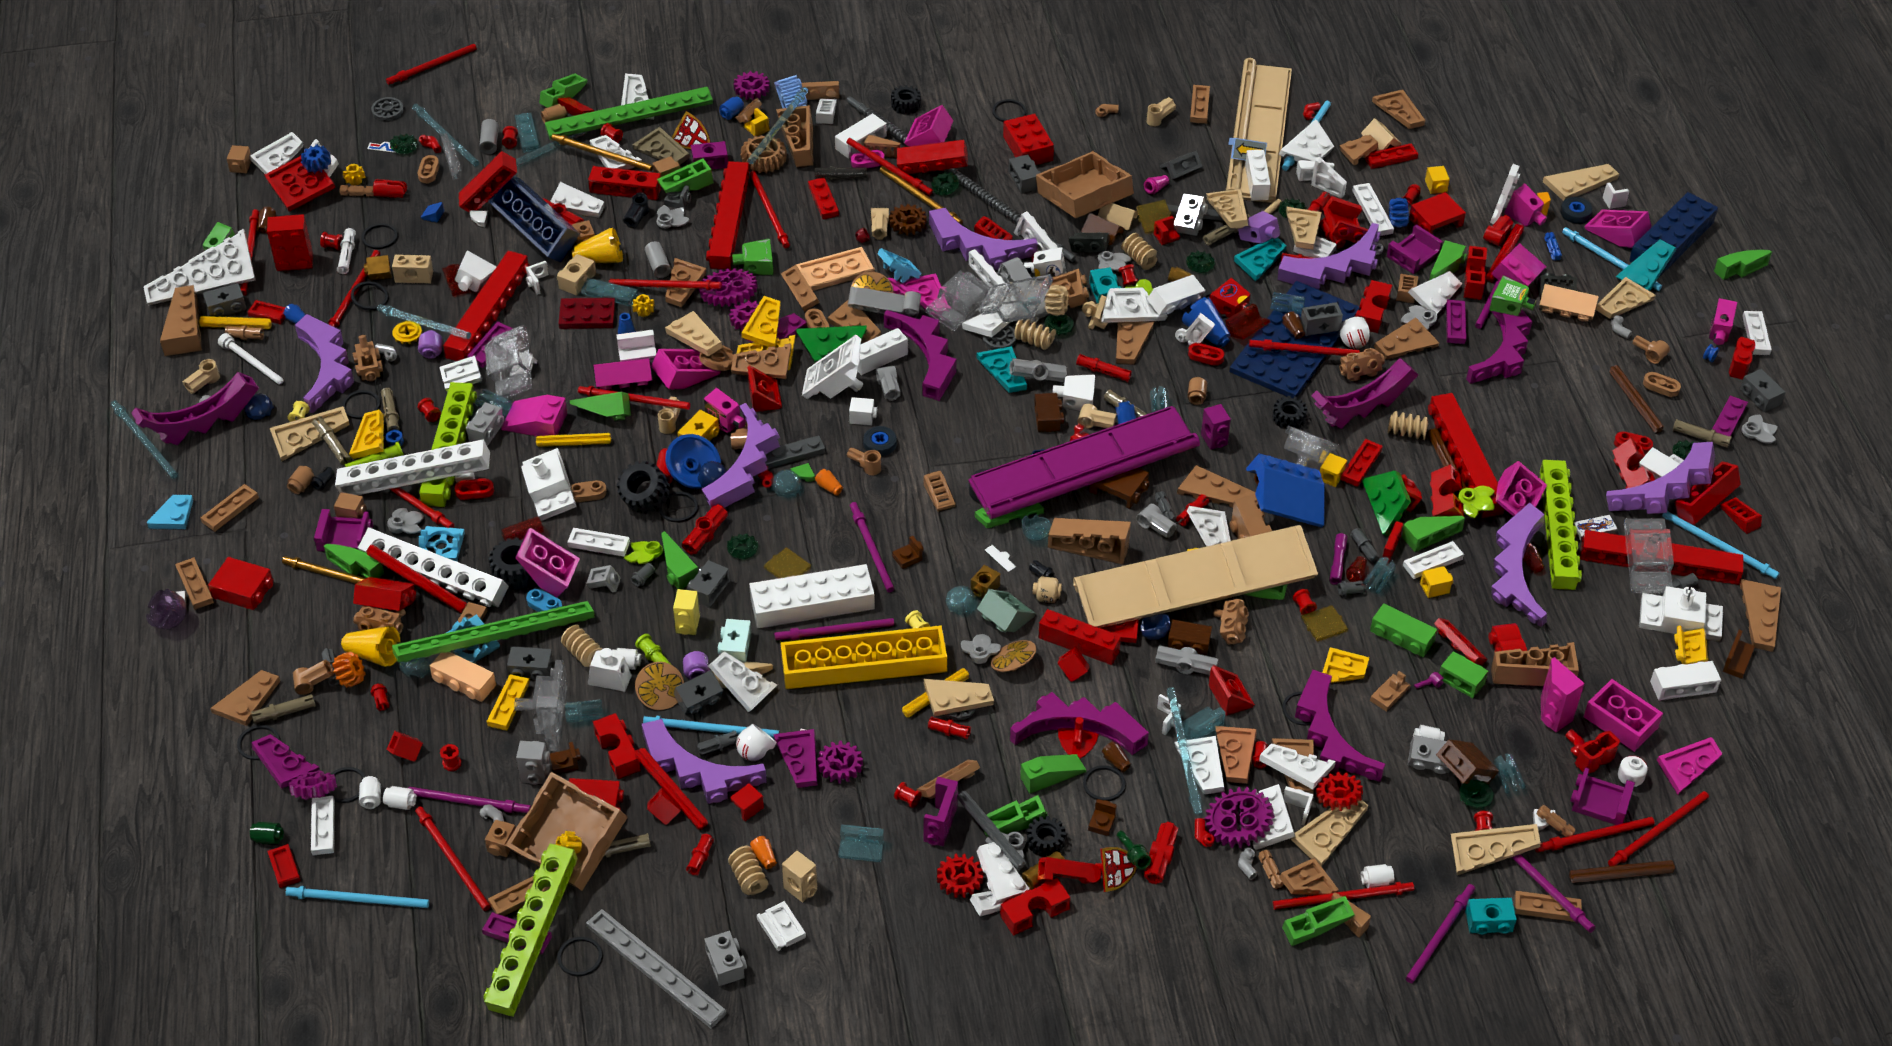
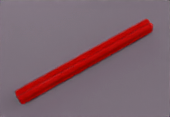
[366,544,467,613]

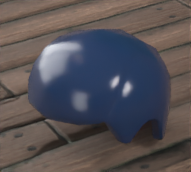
[244,393,274,420]
[697,461,727,488]
[1140,614,1171,640]

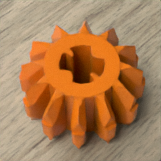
[332,651,366,688]

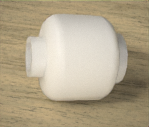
[1618,756,1648,787]

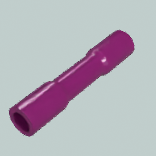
[1329,533,1347,585]

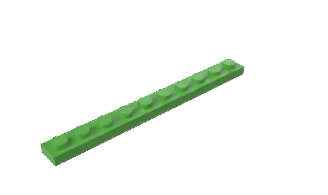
[545,87,713,140]
[392,601,594,663]

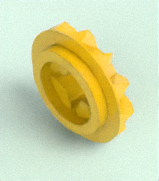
[392,321,422,344]

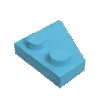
[147,495,193,529]

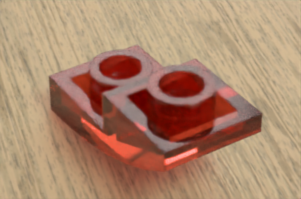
[442,264,470,296]

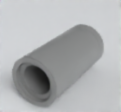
[479,119,499,154]
[645,241,671,278]

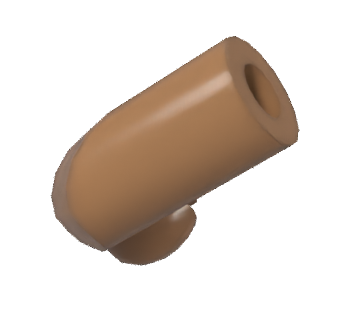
[1095,104,1119,117]

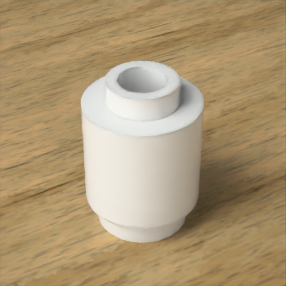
[612,648,641,670]
[1413,725,1445,741]
[359,776,381,809]
[383,786,416,810]
[1361,864,1394,888]

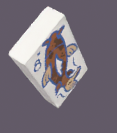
[1573,515,1617,541]

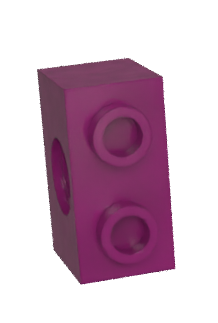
[691,141,728,169]
[1201,404,1231,450]

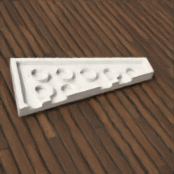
[144,229,256,305]

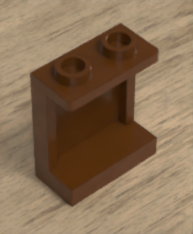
[1089,468,1150,509]
[1436,739,1500,786]

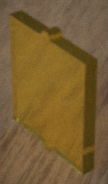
[1136,200,1171,233]
[764,547,811,578]
[1301,605,1348,641]

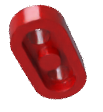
[1188,343,1224,365]
[1614,431,1653,455]
[455,478,494,500]

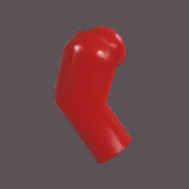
[1303,102,1321,120]
[419,135,442,153]
[757,467,774,487]
[1565,729,1585,757]
[1195,818,1215,847]

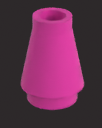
[1144,175,1169,194]

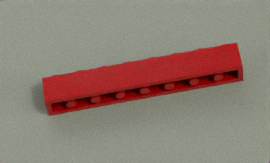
[706,161,750,270]
[443,251,530,361]
[1428,393,1505,518]
[1580,530,1743,585]

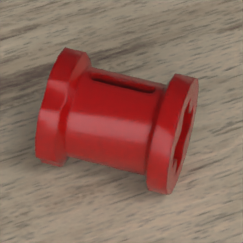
[601,123,623,143]
[502,126,518,149]
[320,232,343,250]
[1118,264,1138,287]
[417,398,441,422]
[1293,589,1317,615]
[440,744,461,771]
[894,782,922,808]
[1474,811,1493,831]

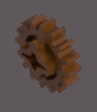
[889,204,927,235]

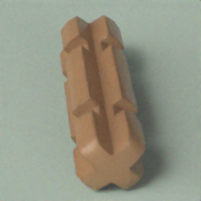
[340,185,374,197]
[1536,805,1576,837]
[1258,850,1283,889]

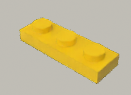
[487,674,530,731]

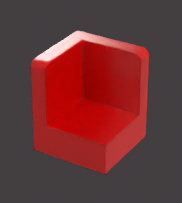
[1154,216,1180,245]
[1057,646,1089,682]
[387,731,423,761]
[731,783,764,821]
[647,788,681,825]

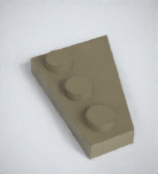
[633,127,690,165]

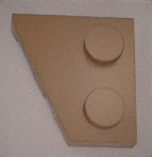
[1340,135,1378,165]
[1279,858,1339,895]

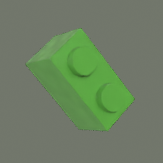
[1439,651,1488,698]

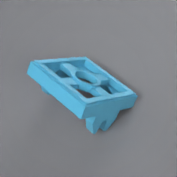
[877,248,921,283]
[419,526,465,562]
[446,614,500,663]

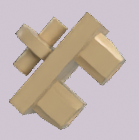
[1082,295,1108,330]

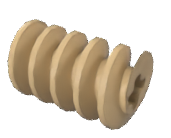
[1121,233,1157,270]
[1015,317,1056,350]
[1387,411,1428,440]
[561,625,603,667]
[728,846,768,895]

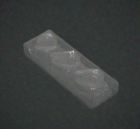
[440,133,461,180]

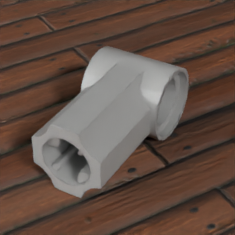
[876,366,900,401]
[1136,504,1177,538]

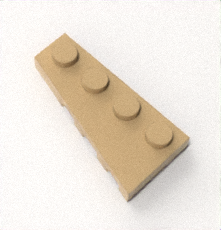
[1543,164,1619,201]
[1206,189,1248,229]
[665,311,723,356]
[270,406,350,462]
[1291,800,1368,867]
[1451,824,1540,875]

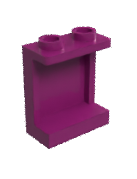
[1386,225,1443,274]
[314,509,373,551]
[1570,768,1635,825]
[924,777,958,846]

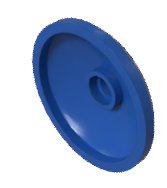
[665,434,721,488]

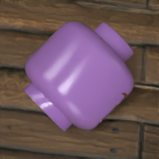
[418,330,443,359]
[683,651,710,680]

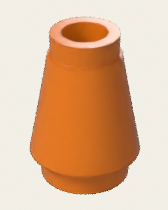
[815,469,843,496]
[750,836,777,869]

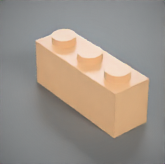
[1539,284,1599,322]
[430,652,496,702]

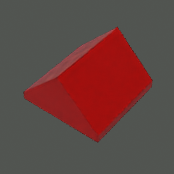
[747,365,782,412]
[1209,665,1255,716]

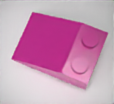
[1585,210,1652,248]
[1491,243,1546,286]
[651,349,721,390]
[502,395,567,436]
[1496,461,1547,517]
[515,528,580,598]

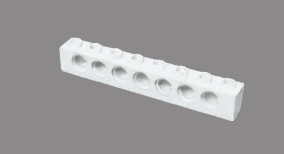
[335,439,490,495]
[358,527,509,607]

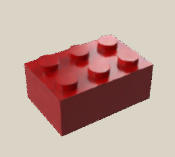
[1003,114,1054,165]
[267,214,313,271]

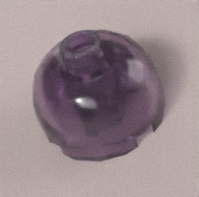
[146,589,186,630]

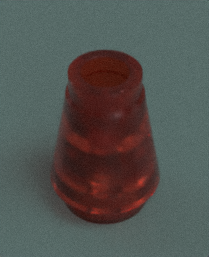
[1523,543,1545,573]
[1346,556,1367,582]

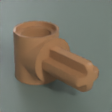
[1632,336,1670,364]
[731,422,748,450]
[847,448,881,475]

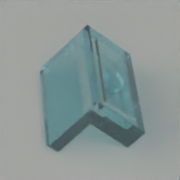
[1177,707,1226,740]
[838,824,884,862]

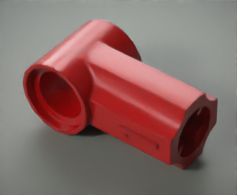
[1483,215,1514,246]

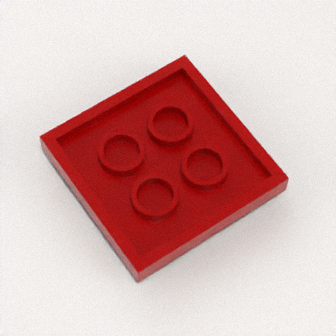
[264,156,335,212]

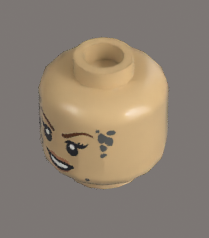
[1033,576,1062,603]

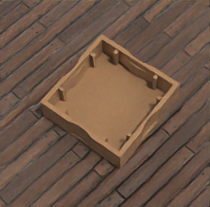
[1036,151,1134,218]
[505,772,627,891]

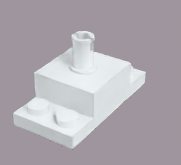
[802,335,863,399]
[521,448,577,521]
[1639,586,1723,641]

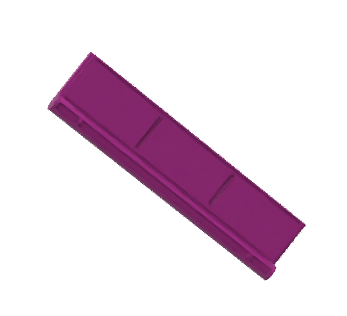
[968,406,1200,520]

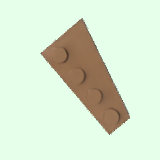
[776,105,813,167]
[160,285,202,356]
[1230,494,1272,539]
[1048,518,1131,564]
[1491,642,1579,686]

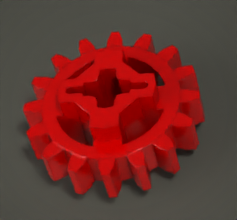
[1316,772,1363,811]
[937,853,983,898]

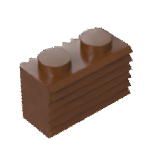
[1034,393,1064,432]
[1168,619,1212,656]

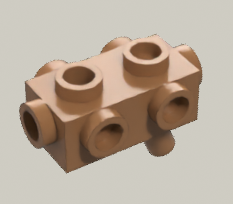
[353,335,383,381]
[1339,348,1385,381]
[1214,599,1248,645]
[353,605,406,634]

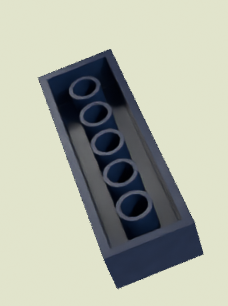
[488,176,580,262]
[1629,192,1718,277]

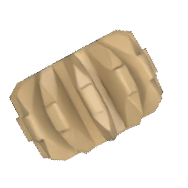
[1044,285,1069,316]

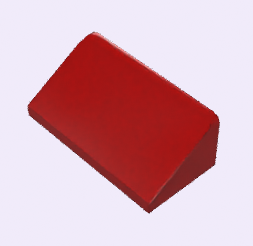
[557,97,594,116]

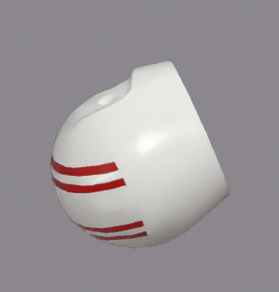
[1340,317,1370,349]
[736,724,777,761]

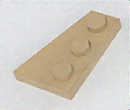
[1286,207,1322,250]
[924,679,994,717]

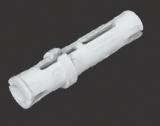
[337,228,356,274]

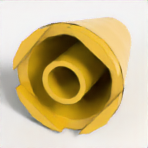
[572,228,623,263]
[341,626,401,667]

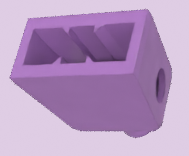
[1238,211,1280,243]

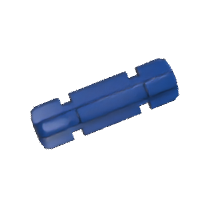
[1544,232,1562,261]

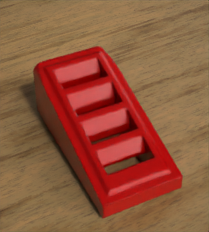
[974,216,1013,240]
[1721,497,1762,534]

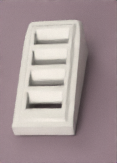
[816,99,837,124]
[1296,160,1334,181]

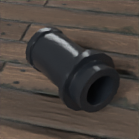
[311,466,335,490]
[1029,560,1055,578]

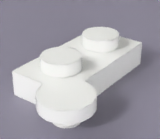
[1175,313,1215,345]

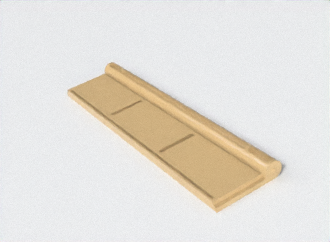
[1226,58,1292,203]
[1073,525,1318,628]

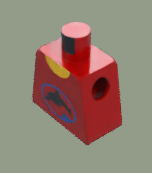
[1210,278,1254,319]

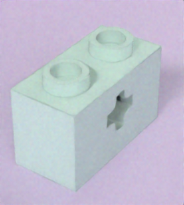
[718,619,751,663]

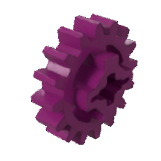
[733,71,770,100]
[729,300,759,331]
[817,741,863,783]
[289,771,337,799]

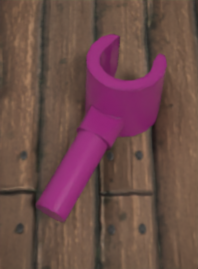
[1414,672,1444,689]

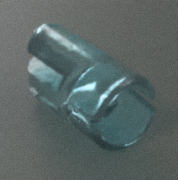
[1270,292,1305,314]
[1150,386,1170,413]
[475,389,512,417]
[1363,557,1396,594]
[565,699,603,723]
[1494,753,1526,794]

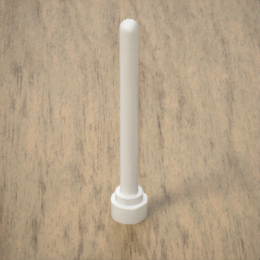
[218,333,284,385]

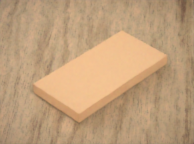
[796,247,875,291]

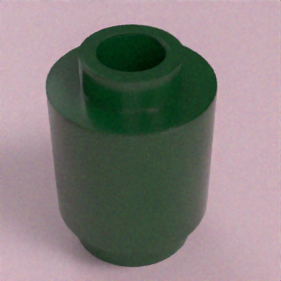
[250,822,284,844]

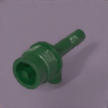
[1117,830,1151,870]

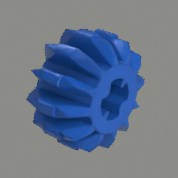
[301,144,331,174]
[1389,198,1409,228]

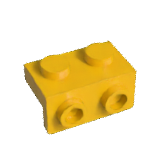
[1674,625,1708,665]

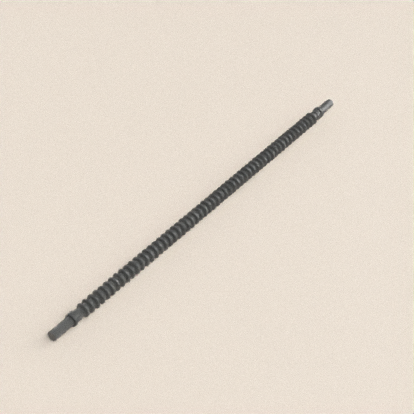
[847,96,1076,262]

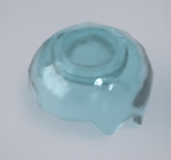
[771,470,801,497]
[1021,515,1051,541]
[945,586,977,615]
[399,656,432,678]

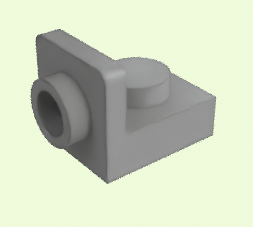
[586,565,621,592]

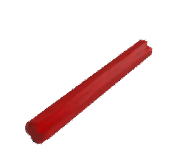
[1486,223,1524,283]
[635,748,708,829]

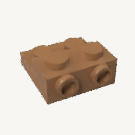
[1045,269,1090,308]

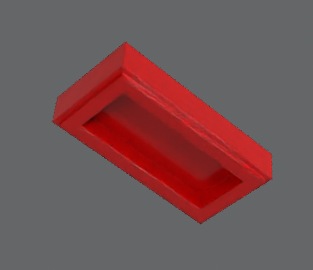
[247,300,286,325]
[1382,521,1403,563]
[267,844,301,888]

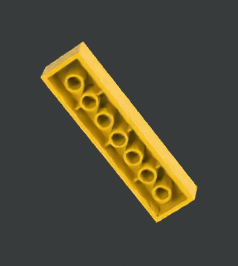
[781,625,947,689]

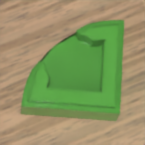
[790,463,815,482]

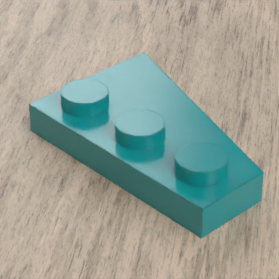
[1234,237,1287,281]
[1616,239,1676,291]
[976,346,1027,393]

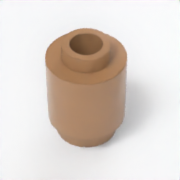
[541,104,567,124]
[1188,377,1207,405]
[287,466,314,494]

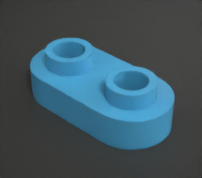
[526,589,562,612]

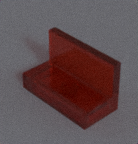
[1225,304,1270,340]

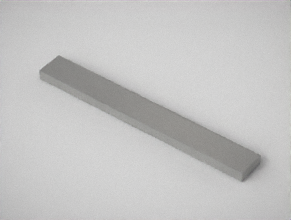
[586,909,727,1029]

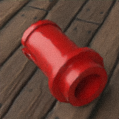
[1403,184,1421,206]
[370,683,390,711]
[1252,741,1268,768]

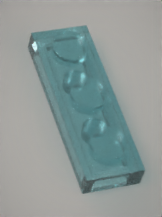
[515,113,540,153]
[581,278,638,306]

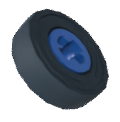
[1560,197,1592,224]
[863,426,897,456]

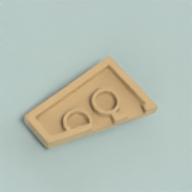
[1595,277,1656,319]

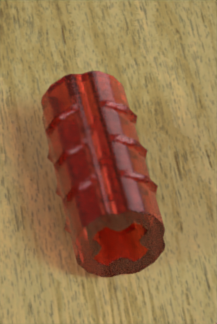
[501,516,544,541]

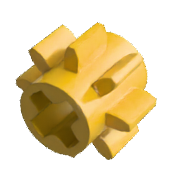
[343,164,366,185]
[632,294,655,317]
[556,831,582,853]

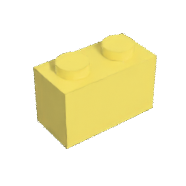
[673,589,700,635]

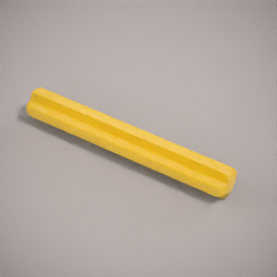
[199,316,272,329]
[536,433,611,447]
[902,668,969,717]

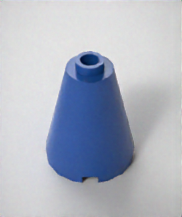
[1182,297,1230,347]

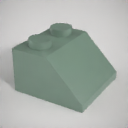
[977,589,1036,633]

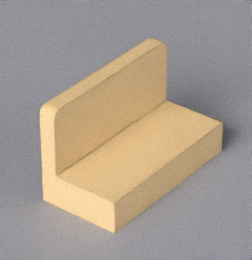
[1361,118,1402,151]
[1098,203,1139,230]

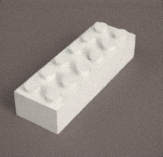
[749,564,875,629]

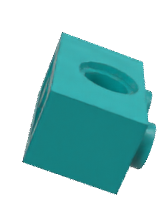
[1089,267,1121,303]
[1465,898,1517,934]

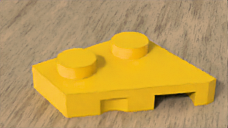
[1322,647,1369,683]

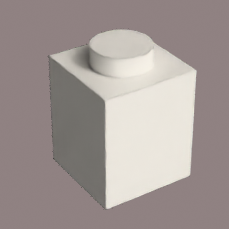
[849,397,877,426]

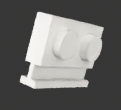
[1293,236,1337,258]
[440,356,482,392]
[757,901,806,951]

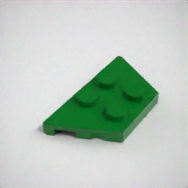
[796,325,867,363]
[1362,471,1411,537]

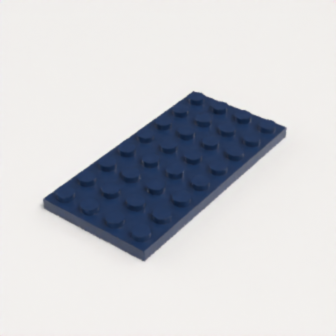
[1229,281,1360,399]

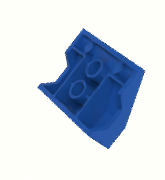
[1246,453,1324,528]

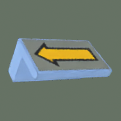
[1228,138,1267,161]

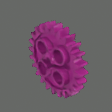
[699,268,758,307]
[1205,787,1275,848]

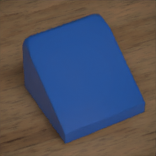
[421,202,444,222]

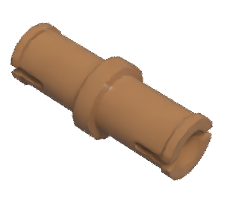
[225,325,264,340]

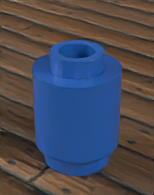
[719,96,744,120]
[1115,401,1136,424]

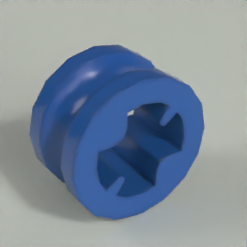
[1703,344,1720,363]
[385,430,404,447]

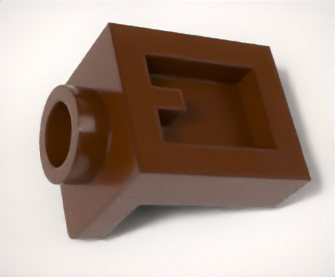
[892,536,924,569]
[550,741,581,774]
[1088,799,1117,836]

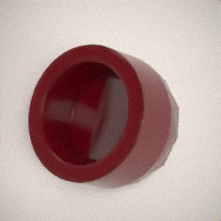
[855,227,870,243]

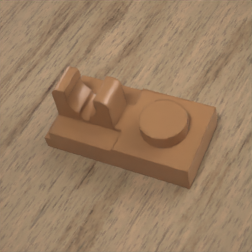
[1370,671,1411,712]

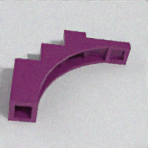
[884,310,957,401]
[1466,310,1532,384]
[1312,358,1419,429]
[132,372,259,445]
[1295,670,1385,782]
[1010,692,1149,755]

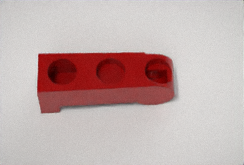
[1037,857,1101,884]

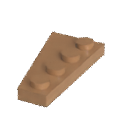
[1177,465,1259,508]
[1740,579,1781,652]

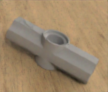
[1009,358,1067,382]
[1155,645,1219,675]

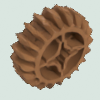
[741,135,787,174]

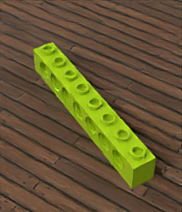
[419,382,477,507]
[1539,460,1582,590]
[484,843,578,1017]

